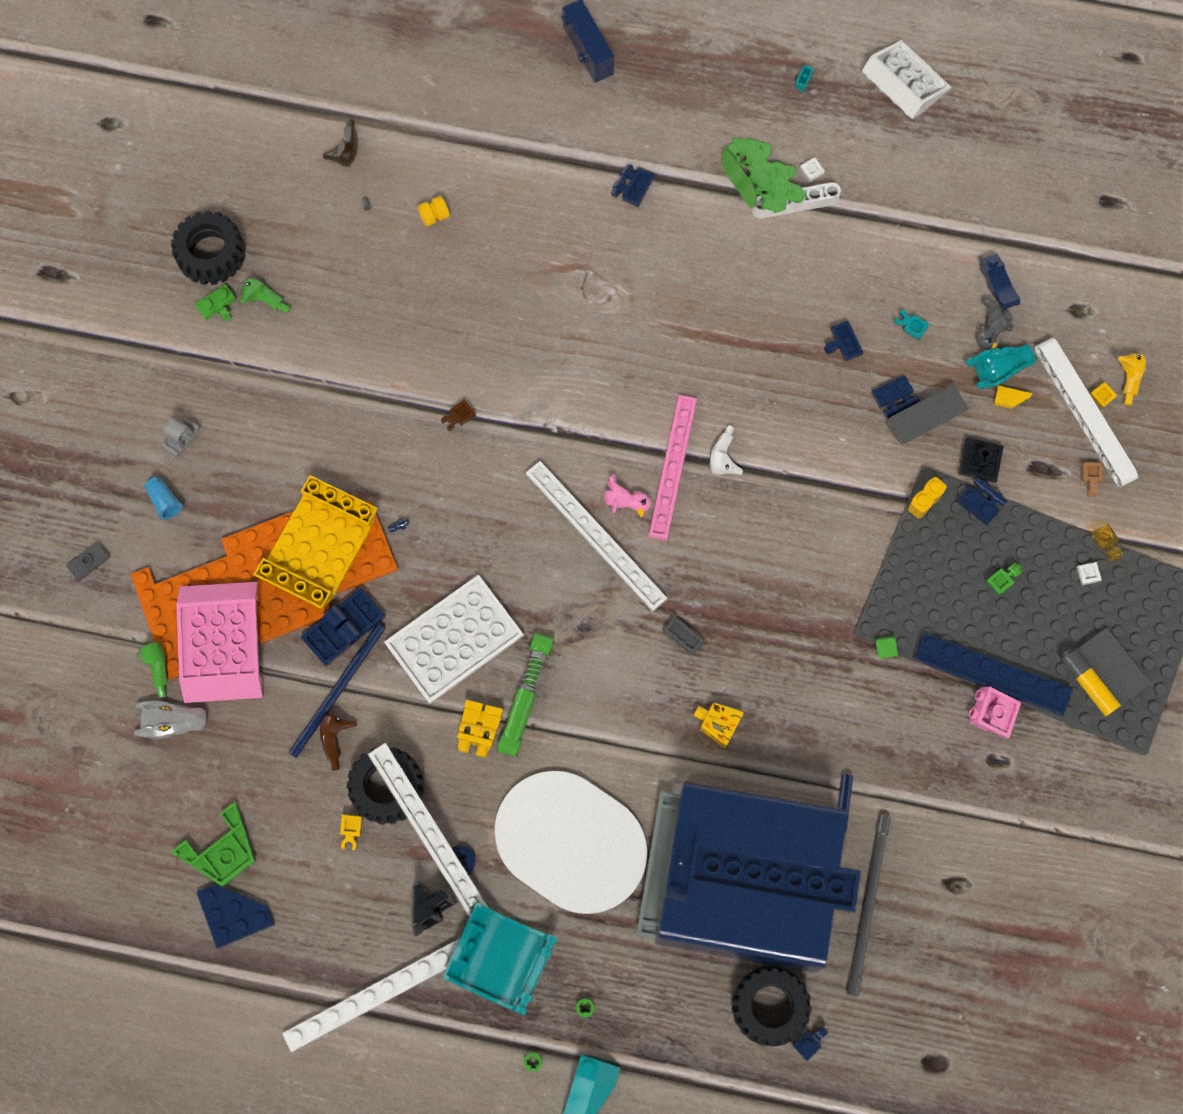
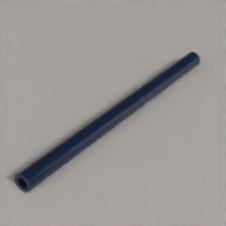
[289,624,385,758]

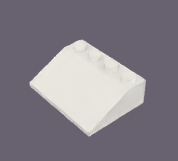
[862,40,951,119]

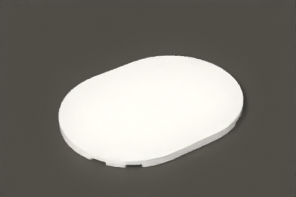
[495,771,647,914]

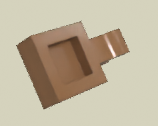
[1082,462,1103,497]

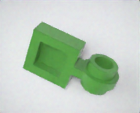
[986,563,1023,596]

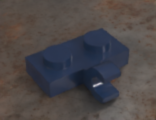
[824,321,864,362]

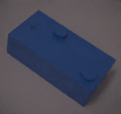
[561,0,614,83]

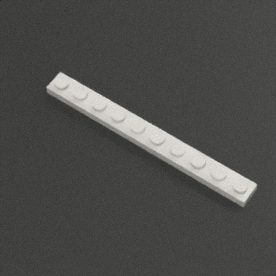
[526,461,667,612]
[368,743,488,918]
[282,939,460,1052]

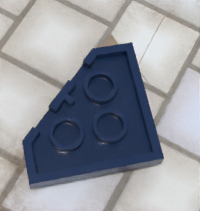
[196,884,275,949]

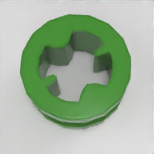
[576,999,594,1018]
[524,1053,542,1072]

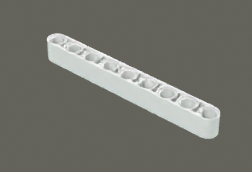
[1035,338,1138,487]

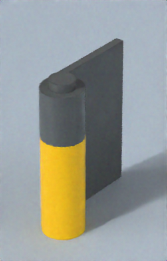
[1061,628,1151,717]

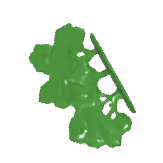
[722,138,806,213]

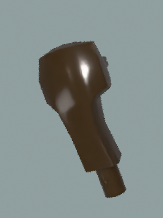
[323,119,357,167]

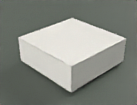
[799,157,825,182]
[1076,562,1102,586]

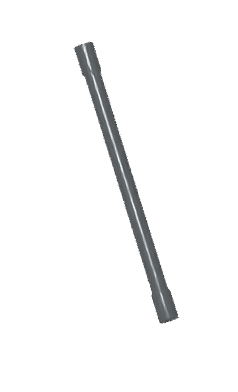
[847,815,891,997]

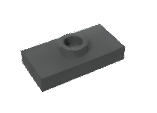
[66,542,110,581]
[663,616,705,656]

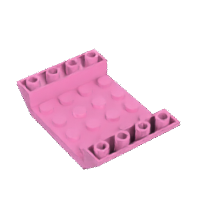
[177,582,263,703]

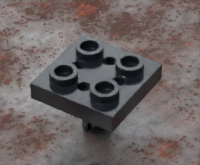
[959,438,1004,483]

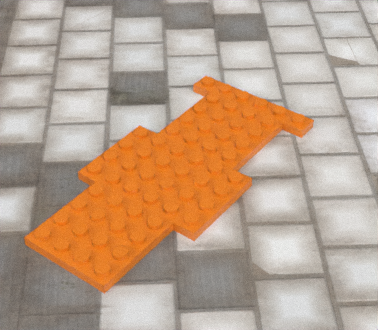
[130,501,398,680]

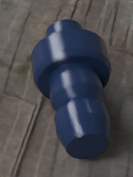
[388,518,410,533]

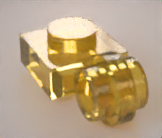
[1091,524,1123,561]

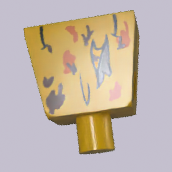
[694,703,743,749]

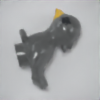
[977,300,1014,350]

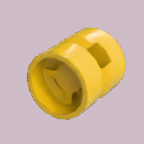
[417,195,450,227]

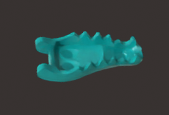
[966,344,1037,389]

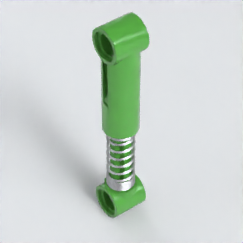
[497,632,554,757]

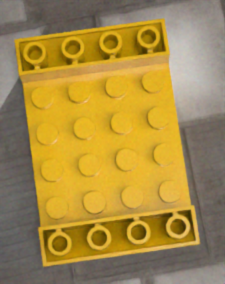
[253,475,378,609]

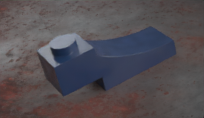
[980,254,1020,310]

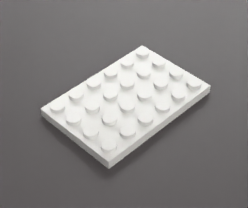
[384,575,524,704]

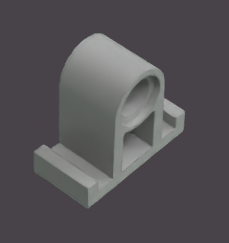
[161,416,200,458]

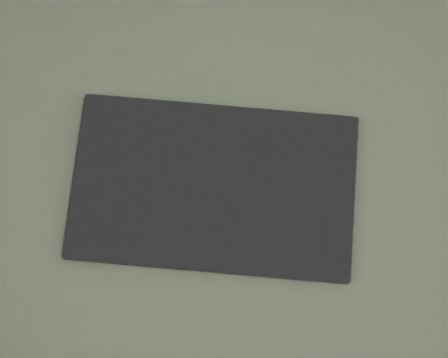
[854,467,1183,755]

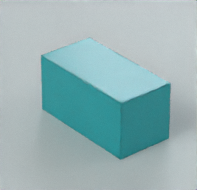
[794,65,814,92]

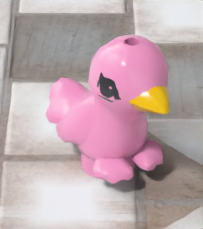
[604,473,651,517]

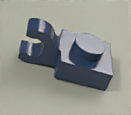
[792,1026,828,1061]

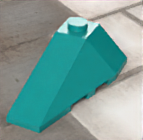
[564,1055,620,1114]

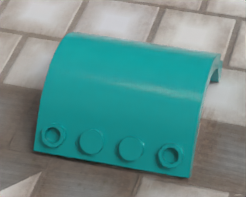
[443,902,559,1016]

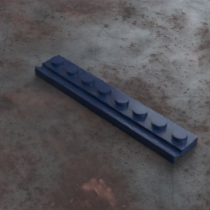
[914,633,1073,716]

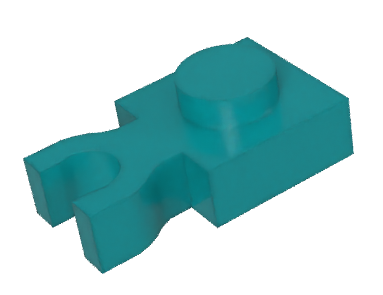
[893,310,930,341]

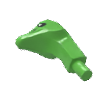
[241,278,291,314]
[137,642,168,698]

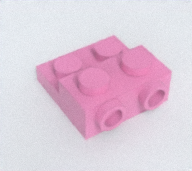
[968,687,1021,739]

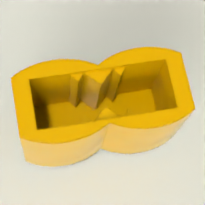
[908,477,947,519]

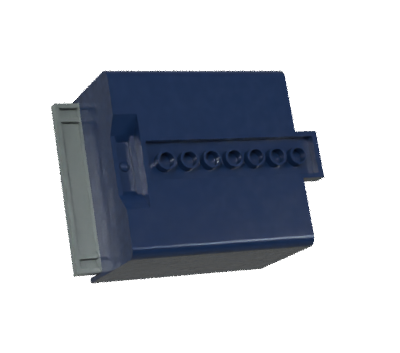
[636,781,861,973]

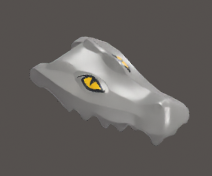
[134,701,207,739]

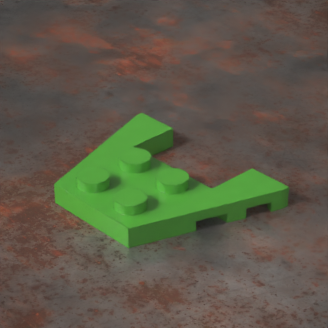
[171,803,255,887]

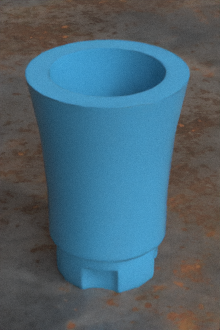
[144,477,183,520]

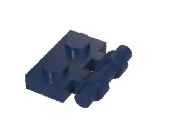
[611,164,655,208]
[871,375,920,418]
[957,477,1008,526]

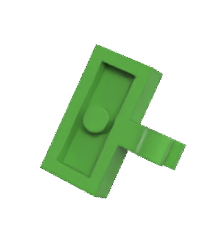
[195,284,236,322]

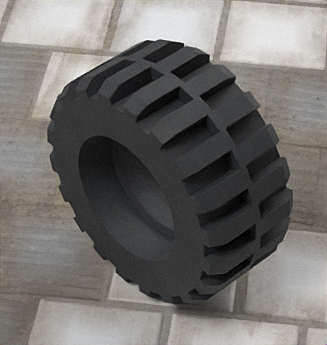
[171,211,246,285]
[347,747,425,825]
[732,966,812,1047]

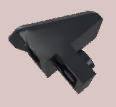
[412,880,457,936]

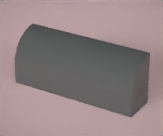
[886,384,969,445]

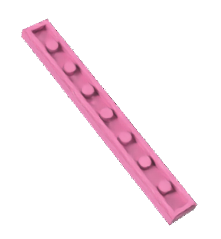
[648,395,697,541]

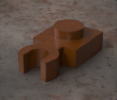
[441,399,476,432]

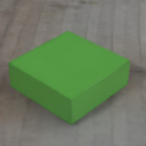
[876,636,899,659]

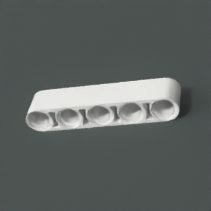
[752,183,841,219]

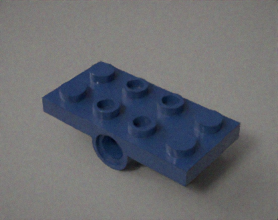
[301,587,386,667]

